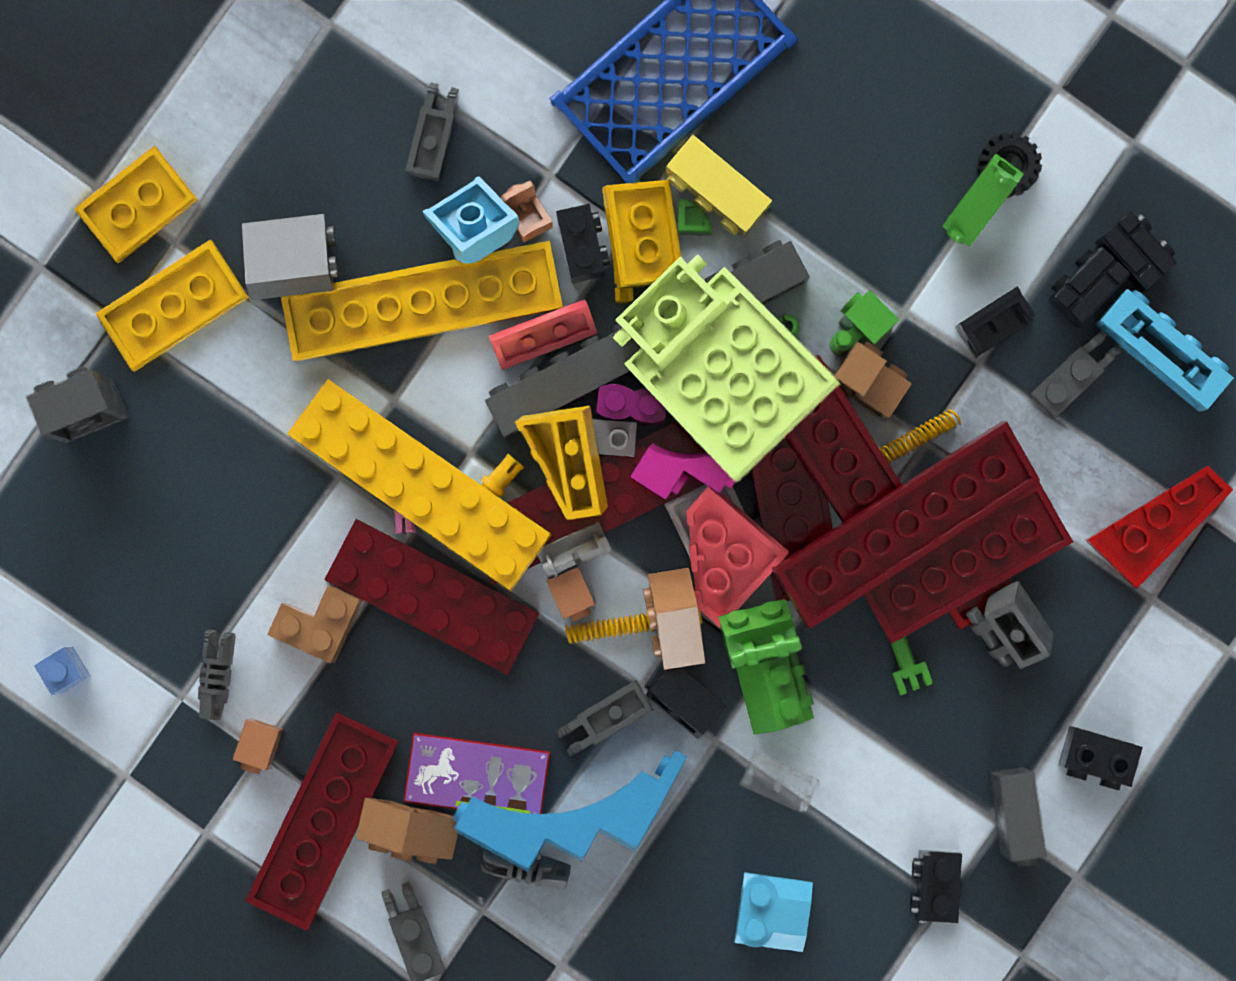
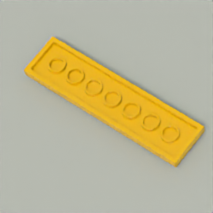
[281,241,563,362]
[287,379,551,592]

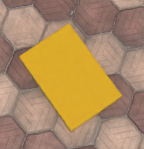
[74,145,198,264]
[602,180,681,289]

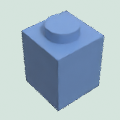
[34,647,90,695]

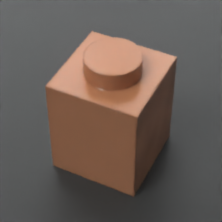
[546,567,595,622]
[233,718,283,774]

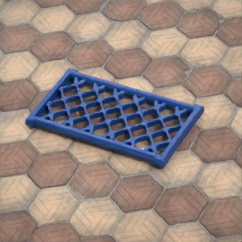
[549,0,799,184]

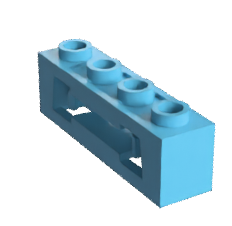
[1095,289,1234,412]

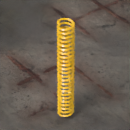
[879,409,962,464]
[564,609,703,644]

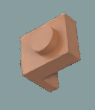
[501,181,553,243]

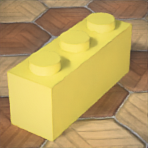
[666,135,772,237]

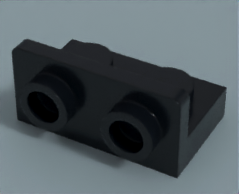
[910,850,962,923]

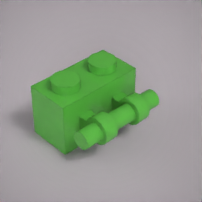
[829,290,899,355]
[718,599,801,669]
[736,652,814,735]

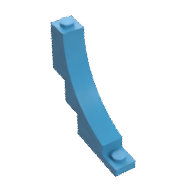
[452,750,687,872]

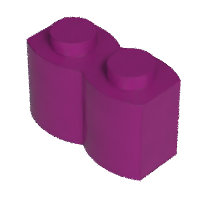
[596,384,666,426]

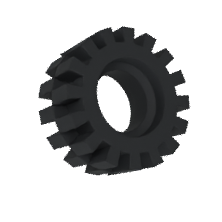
[977,132,1042,198]

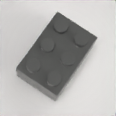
[26,367,129,443]

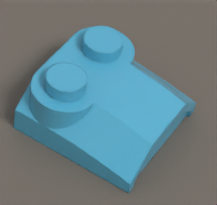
[423,176,520,264]
[734,872,813,952]

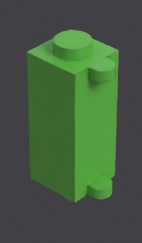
[942,154,1024,247]

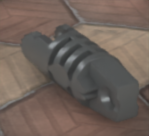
[198,629,236,720]
[481,849,571,889]

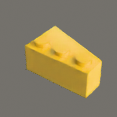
[515,406,608,520]

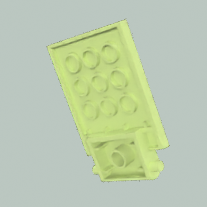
[613,254,840,482]

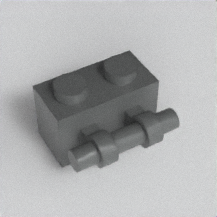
[966,581,1054,669]

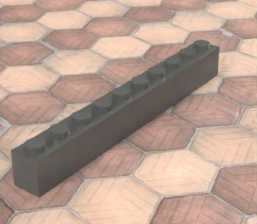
[485,240,810,439]

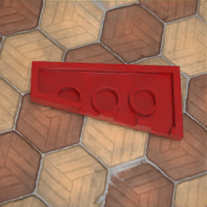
[1085,466,1233,588]

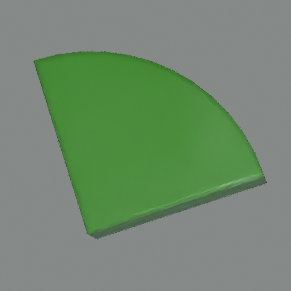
[678,198,712,235]

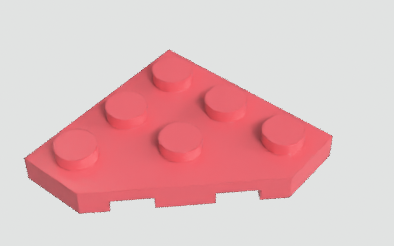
[686,486,789,628]

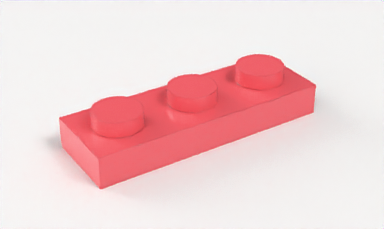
[489,299,598,370]

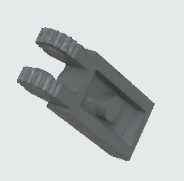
[405,82,459,182]
[1030,330,1122,419]
[555,680,654,757]
[381,881,446,981]

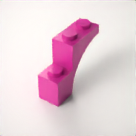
[630,443,735,499]

